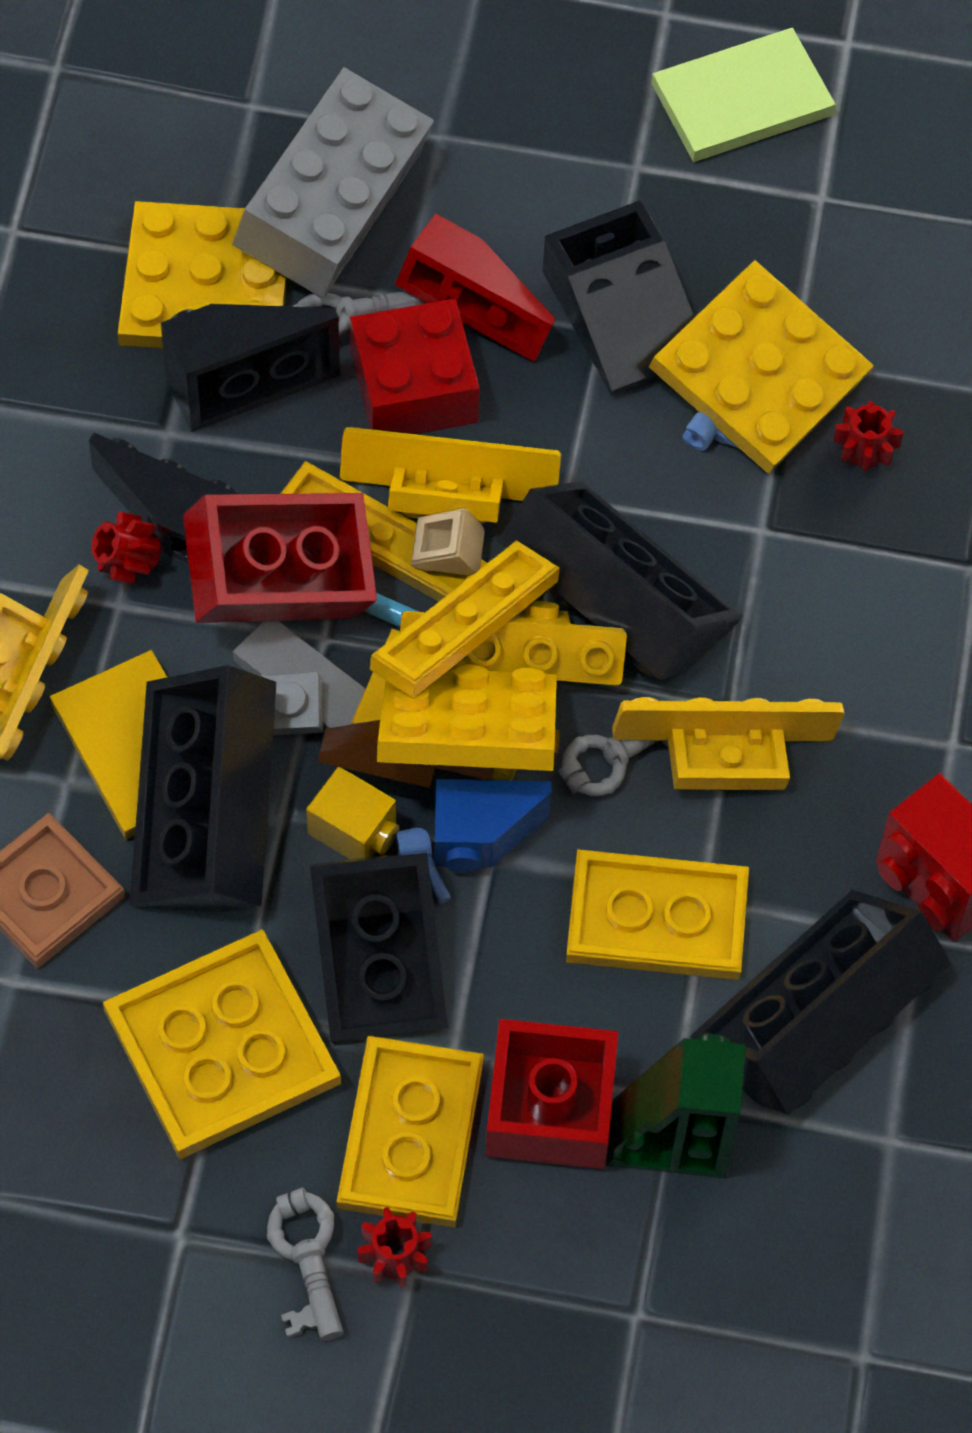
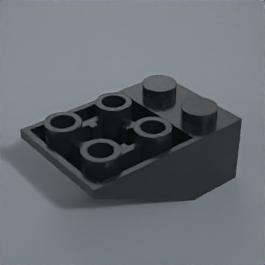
[543,200,694,395]

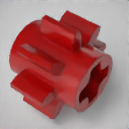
[833,401,903,472]
[91,511,161,584]
[357,1207,432,1288]

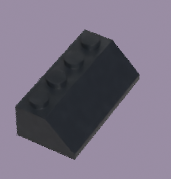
[497,481,743,680]
[130,665,277,912]
[690,890,951,1115]

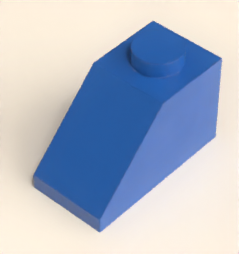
[434,779,551,873]

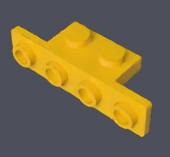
[340,427,561,524]
[0,564,89,761]
[400,601,627,685]
[612,697,845,790]

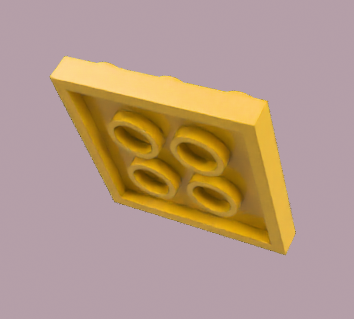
[118,201,287,349]
[649,260,874,474]
[377,665,557,771]
[103,929,341,1160]

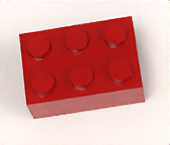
[183,493,377,623]

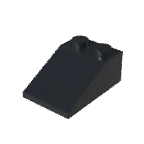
[161,304,340,432]
[310,850,448,1042]

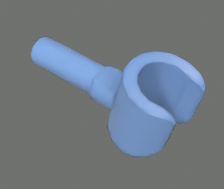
[682,412,740,451]
[395,828,451,904]

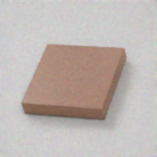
[0,812,125,970]

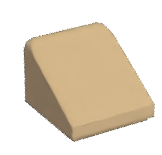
[411,508,485,575]

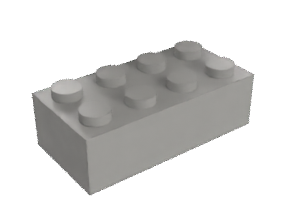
[232,67,434,299]

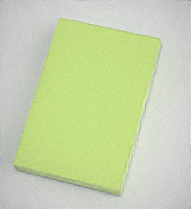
[651,27,836,162]

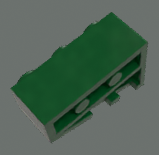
[606,1034,746,1179]

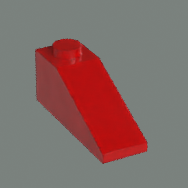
[395,213,556,362]

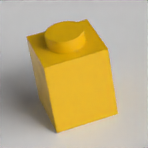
[306,767,399,859]

